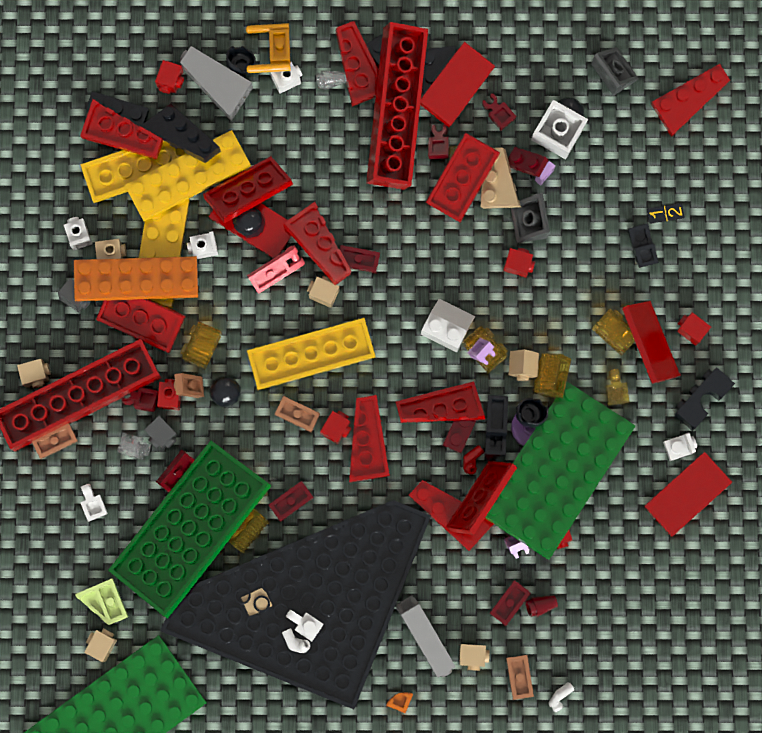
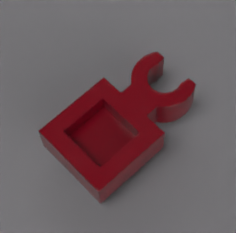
[482,94,517,131]
[428,124,450,159]
[121,388,158,412]

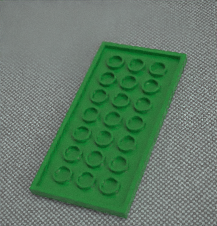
[485,382,635,560]
[108,440,271,619]
[24,635,207,733]

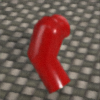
[463,445,484,475]

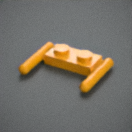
[246,23,291,73]

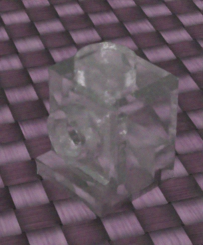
[117,432,151,460]

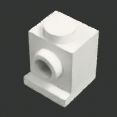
[270,62,302,94]
[64,217,92,251]
[187,231,218,259]

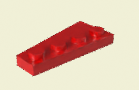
[335,21,379,107]
[651,64,730,137]
[80,99,163,159]
[283,202,351,285]
[395,381,485,423]
[349,395,390,483]
[408,480,494,551]

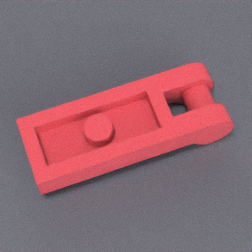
[247,245,305,294]

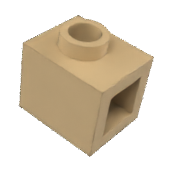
[95,239,126,259]
[307,276,340,308]
[509,349,539,381]
[17,359,51,388]
[241,588,272,616]
[84,628,117,662]
[459,644,489,671]

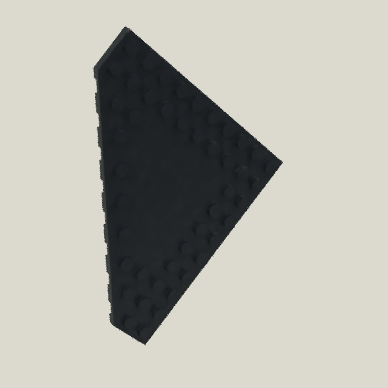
[160,500,431,710]

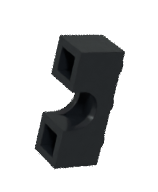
[674,367,735,431]

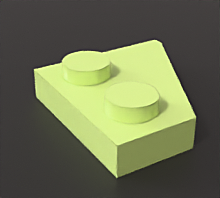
[75,579,129,625]

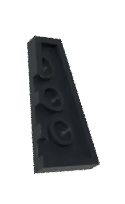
[141,103,221,163]

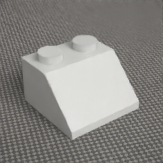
[531,100,588,159]
[421,299,475,352]

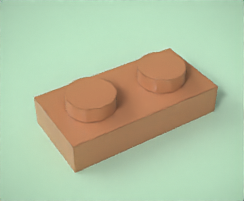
[174,373,204,398]
[275,396,320,433]
[32,423,78,459]
[506,655,534,700]

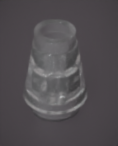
[316,71,346,90]

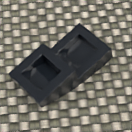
[627,223,659,268]

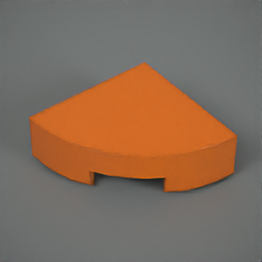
[386,692,413,713]

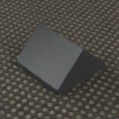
[591,47,639,96]
[511,193,550,243]

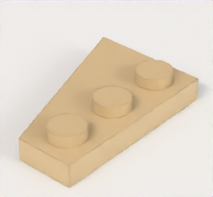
[481,148,521,209]

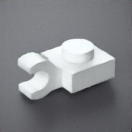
[80,484,108,522]
[286,610,323,641]

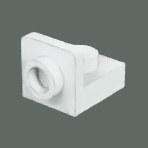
[663,433,697,461]

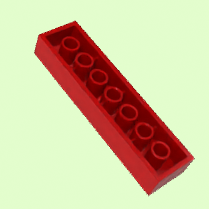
[366,22,428,190]
[0,339,161,452]

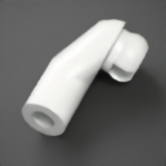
[282,628,310,653]
[549,682,574,712]

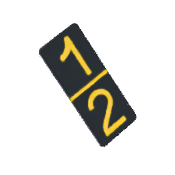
[647,203,685,224]

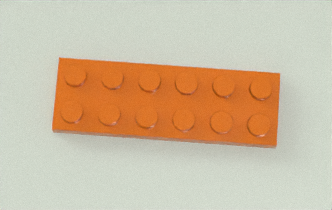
[74,256,198,301]

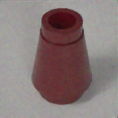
[525,595,558,618]

